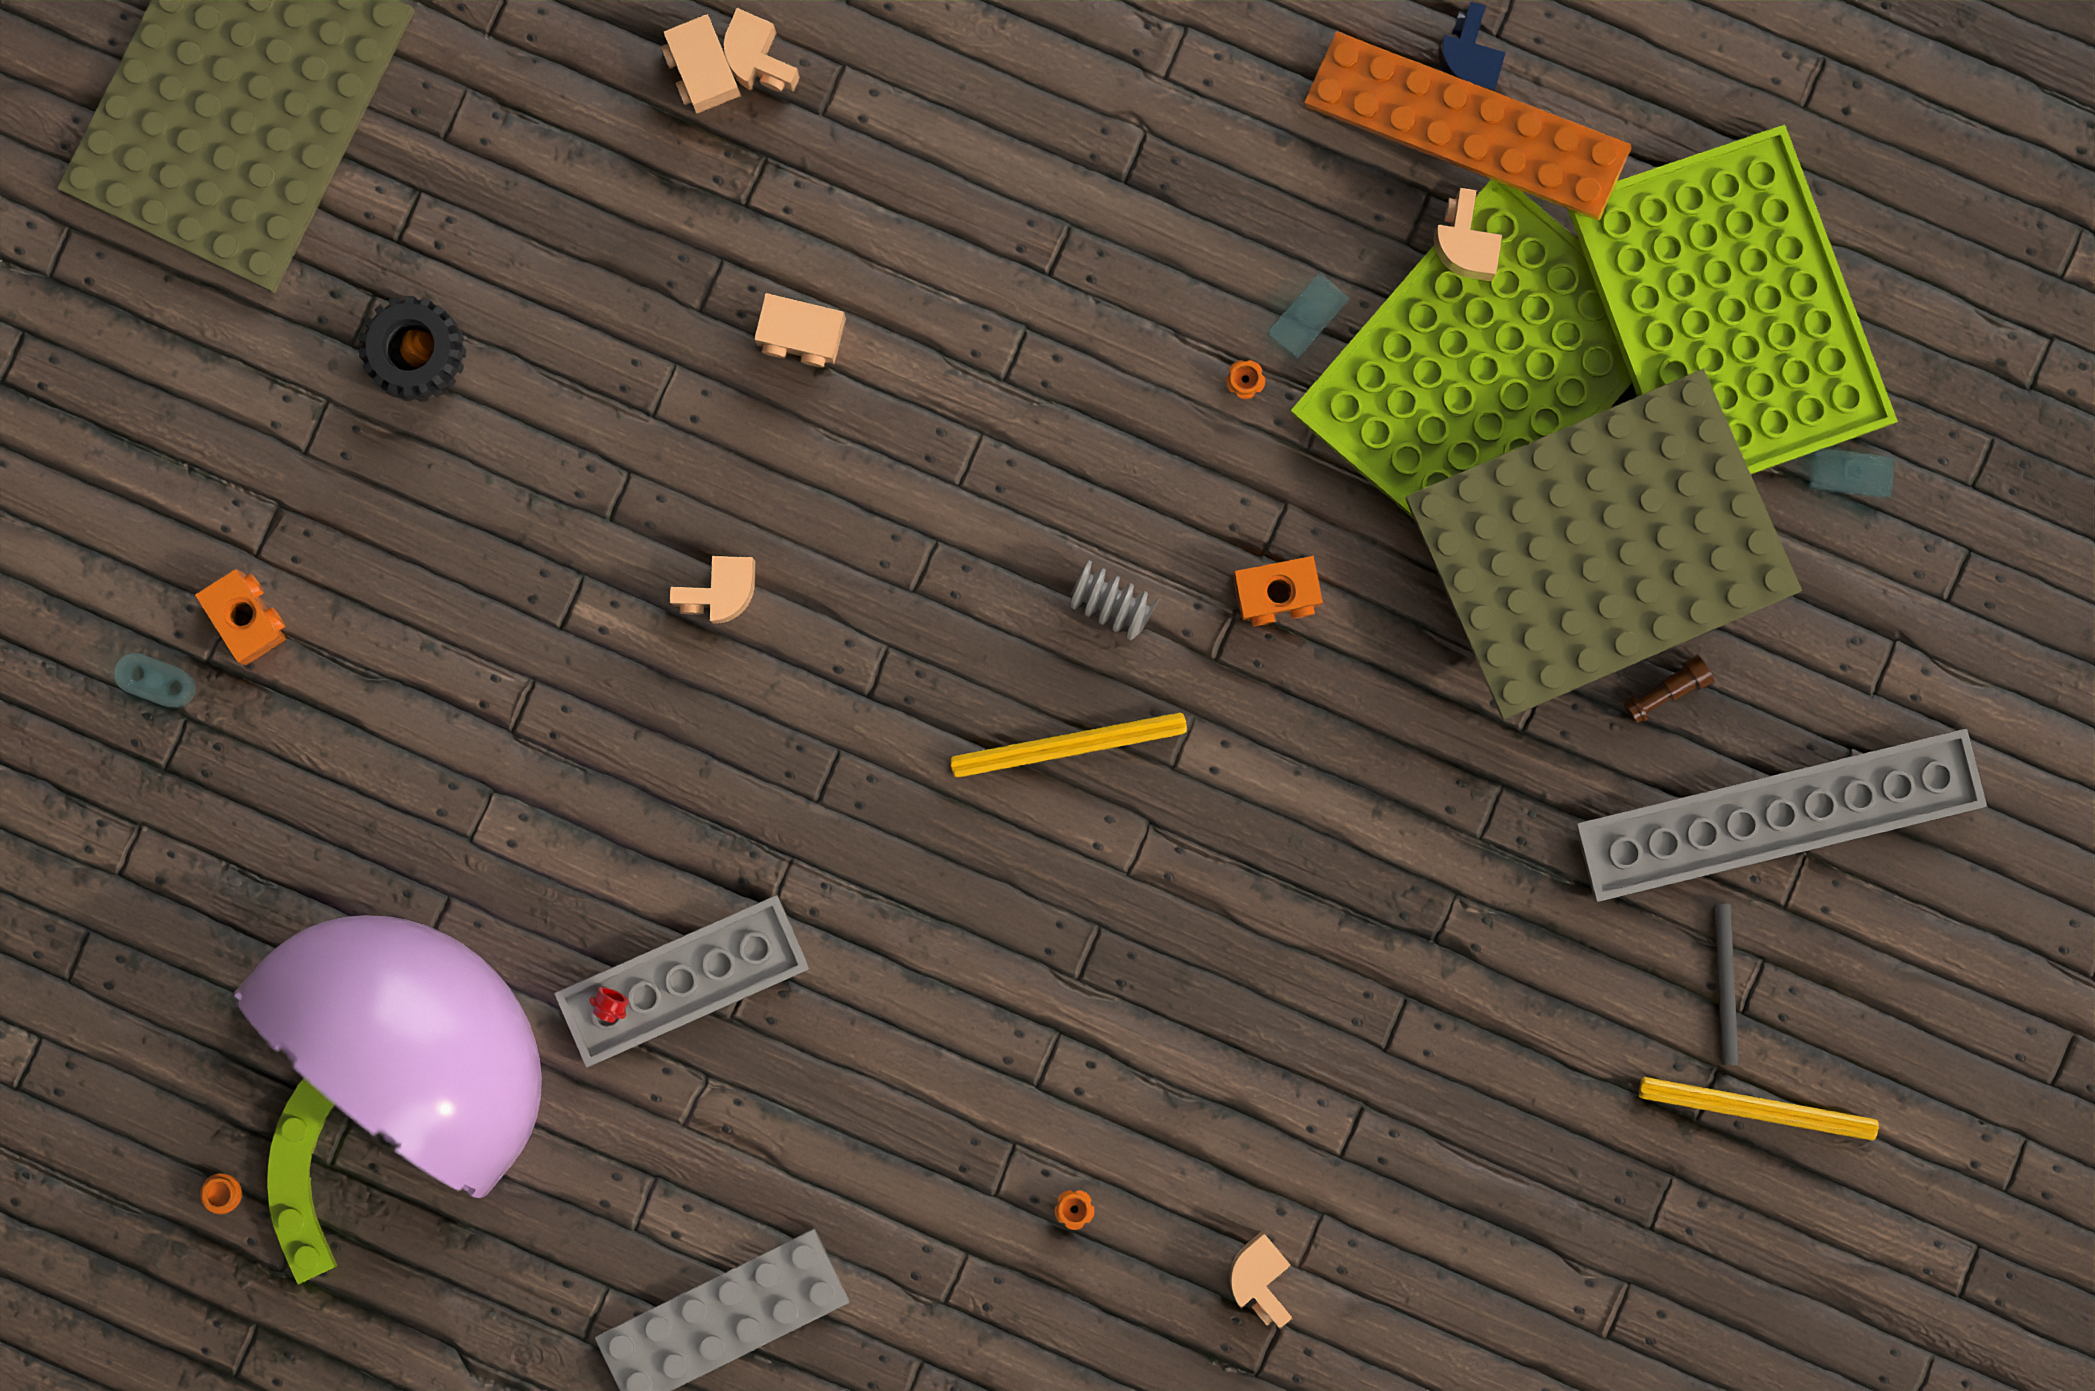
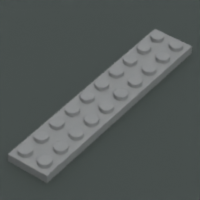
[1575,729,1987,902]

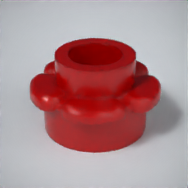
[589,987,629,1023]

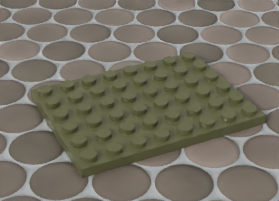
[57,0,415,293]
[1405,369,1802,720]

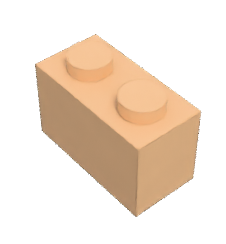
[661,14,741,113]
[754,293,846,368]

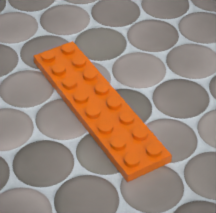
[1304,31,1631,221]

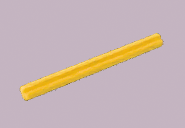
[950,713,1187,778]
[1639,1077,1879,1141]

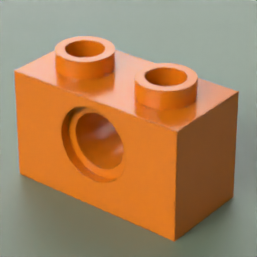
[1233,556,1323,627]
[195,569,287,665]

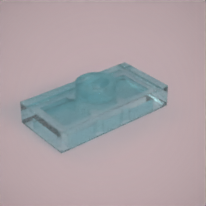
[1267,273,1350,359]
[1809,449,1896,498]

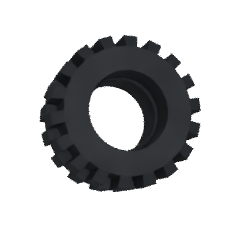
[358,296,466,402]

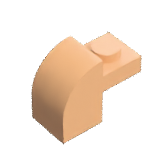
[724,8,800,92]
[1434,188,1502,281]
[670,556,755,624]
[1229,1231,1292,1328]

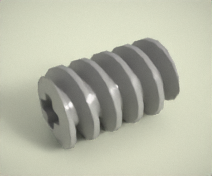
[1070,560,1159,641]

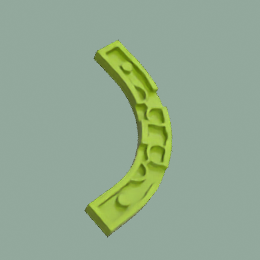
[267,1077,337,1284]

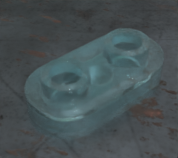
[114,653,196,708]

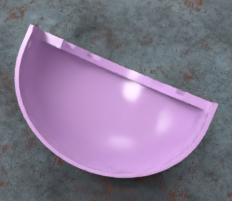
[234,915,542,1198]

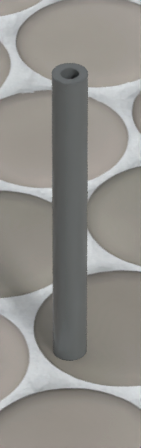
[1714,904,1739,1066]

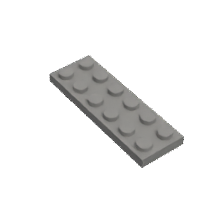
[554,895,810,1068]
[595,1228,850,1391]

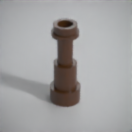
[1624,655,1714,724]

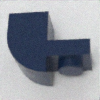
[1439,1,1506,91]

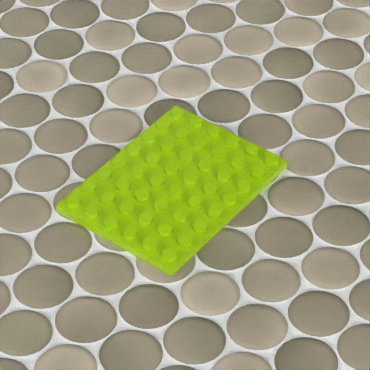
[1567,125,1898,475]
[1289,179,1632,519]

